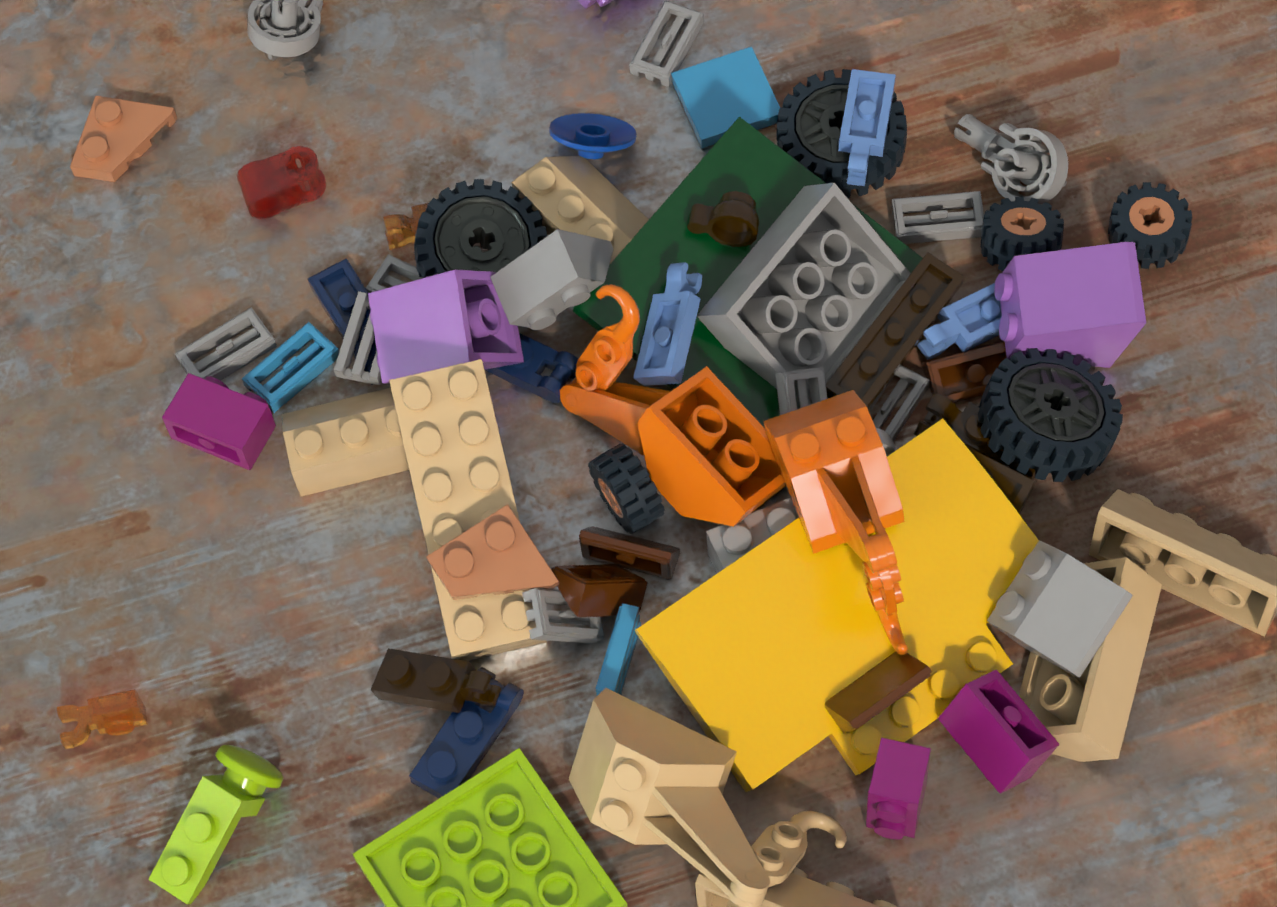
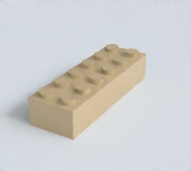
[389,359,547,661]

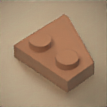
[70,96,177,182]
[426,504,559,600]

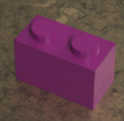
[162,373,276,470]
[938,669,1060,794]
[866,737,931,840]

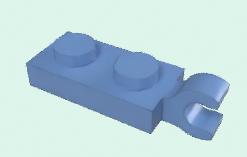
[838,69,896,186]
[633,262,702,386]
[917,283,1002,360]

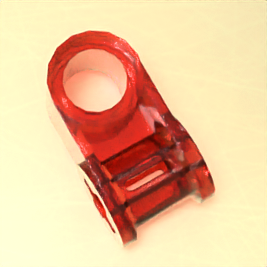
[237,146,327,219]

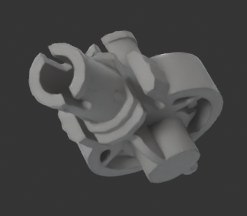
[247,0,323,61]
[954,114,1068,204]

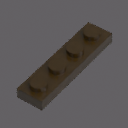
[826,252,965,408]

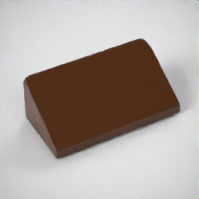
[921,341,1010,403]
[579,526,680,579]
[551,564,648,618]
[825,652,932,734]

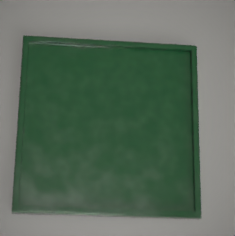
[572,116,923,428]

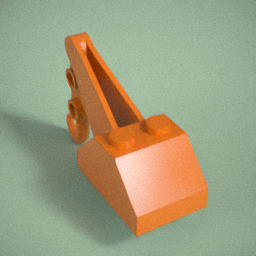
[560,284,786,527]
[764,390,908,655]

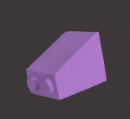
[994,242,1146,368]
[368,270,524,383]

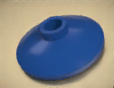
[549,113,637,159]

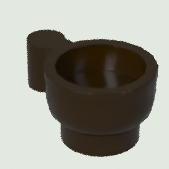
[687,191,759,247]

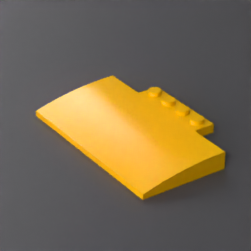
[635,418,1039,792]

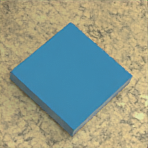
[671,46,780,148]

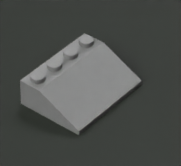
[697,183,911,405]

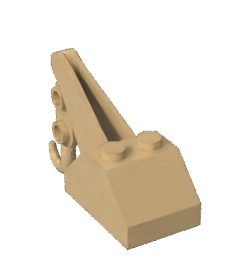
[569,688,847,907]

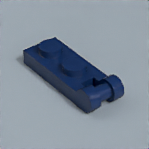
[485,333,578,403]
[409,667,524,798]

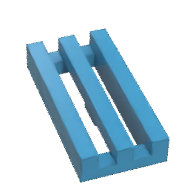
[242,322,339,413]
[596,604,641,696]

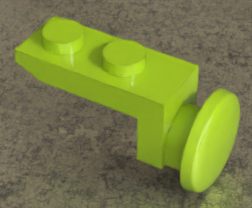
[149,745,283,905]

